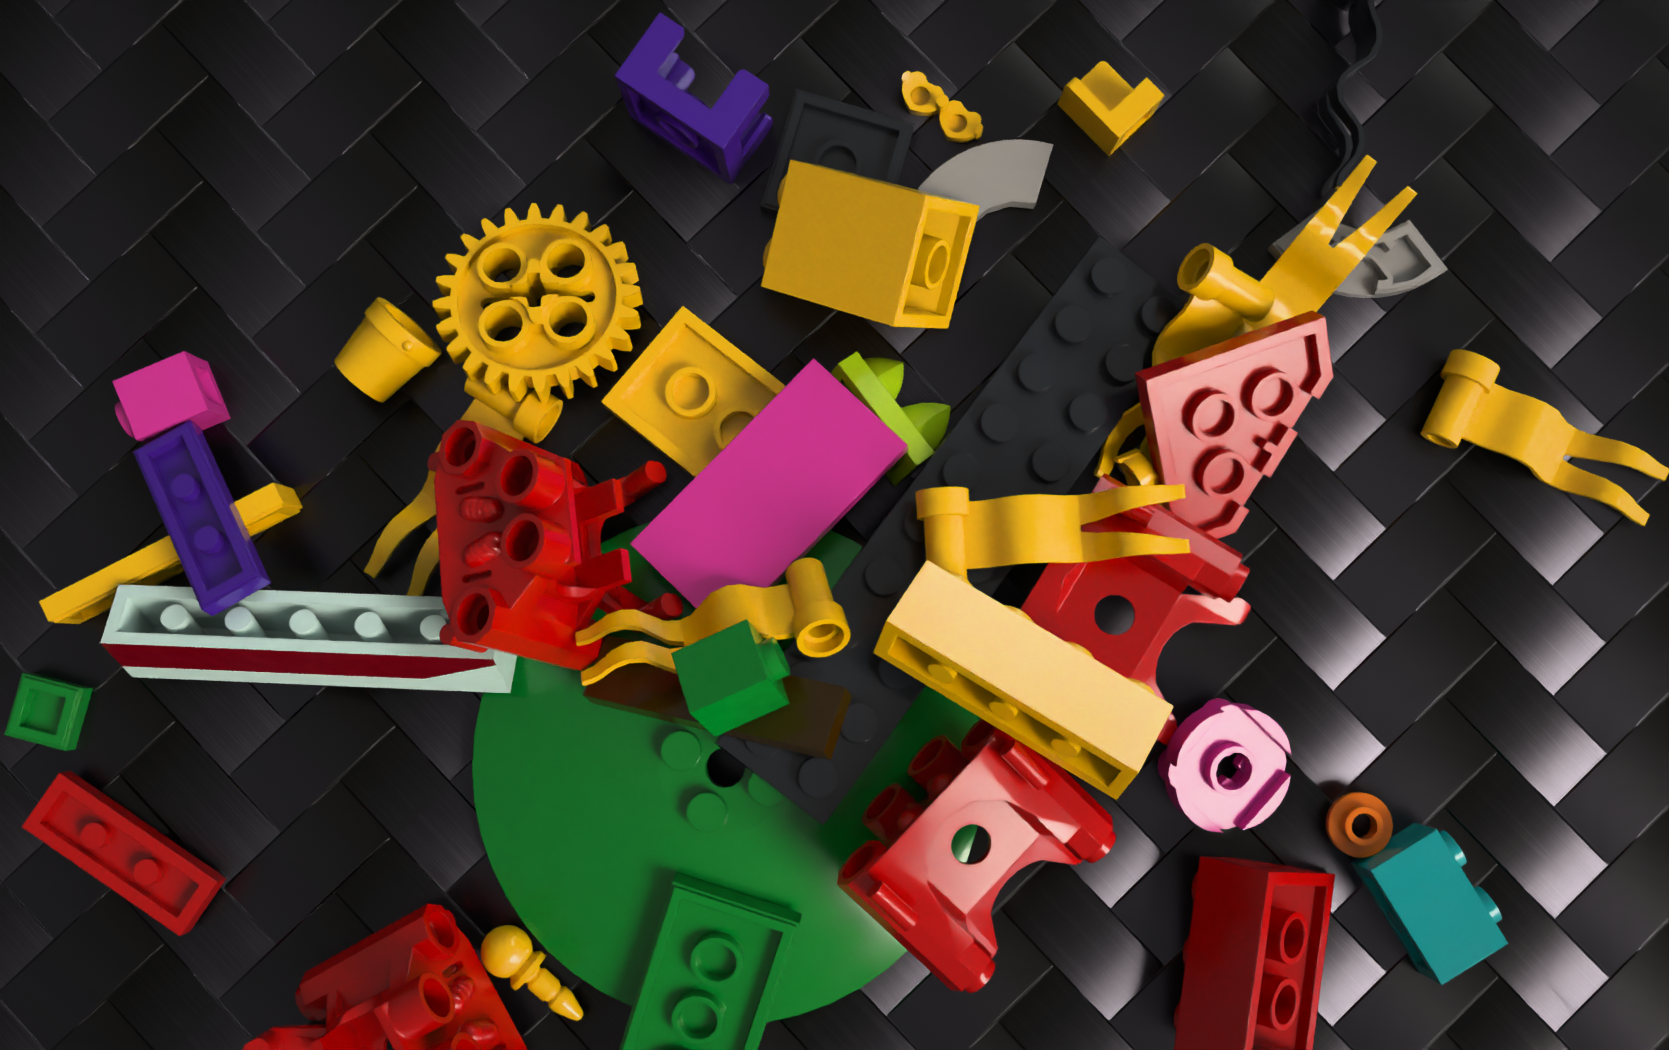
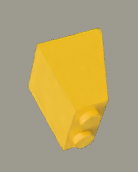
[761,159,980,329]

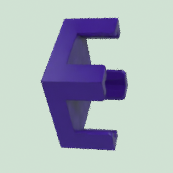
[615,12,773,185]

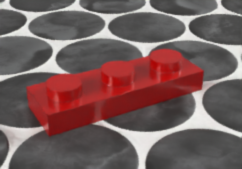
[22,771,226,936]

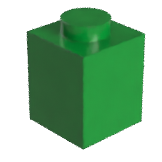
[671,619,790,737]

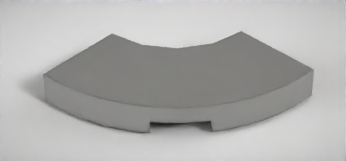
[918,139,1053,222]
[1267,207,1448,298]

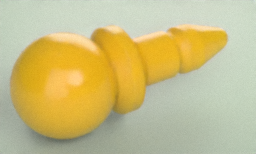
[480,925,583,1021]

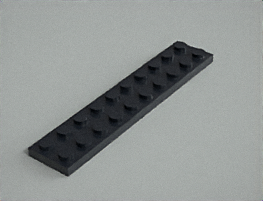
[714,236,1186,825]

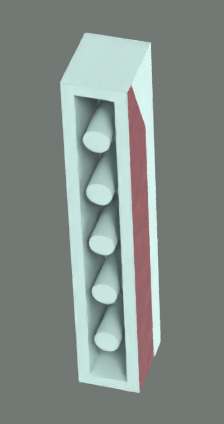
[100,584,517,693]

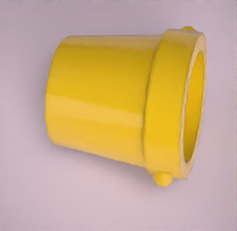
[334,297,441,402]

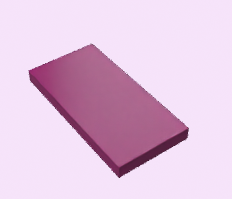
[630,358,908,608]

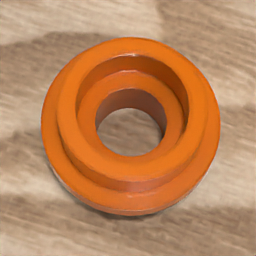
[1326,792,1393,858]

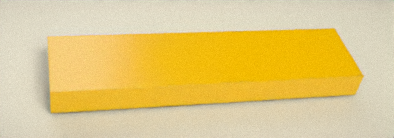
[39,483,303,624]

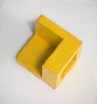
[1058,61,1164,156]

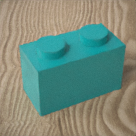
[1351,823,1509,985]

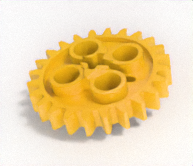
[433,203,643,403]

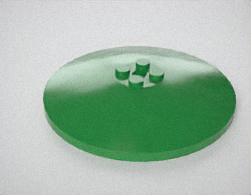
[472,521,980,1022]

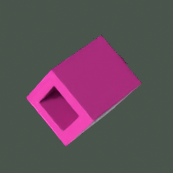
[112,351,231,443]

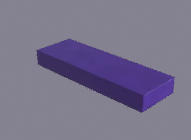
[133,420,271,616]

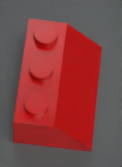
[1174,856,1335,1050]

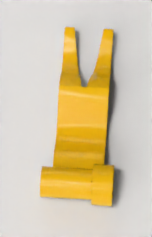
[1231,154,1418,339]
[1094,243,1275,478]
[1420,349,1669,526]
[364,375,563,596]
[915,484,1190,580]
[575,558,851,686]

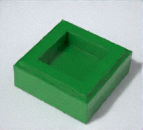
[4,673,93,751]

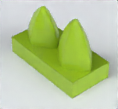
[830,351,951,487]

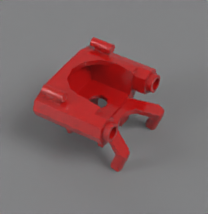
[427,420,683,671]
[1020,473,1251,746]
[837,719,1116,993]
[243,903,528,1050]

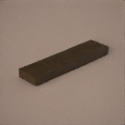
[583,635,852,760]

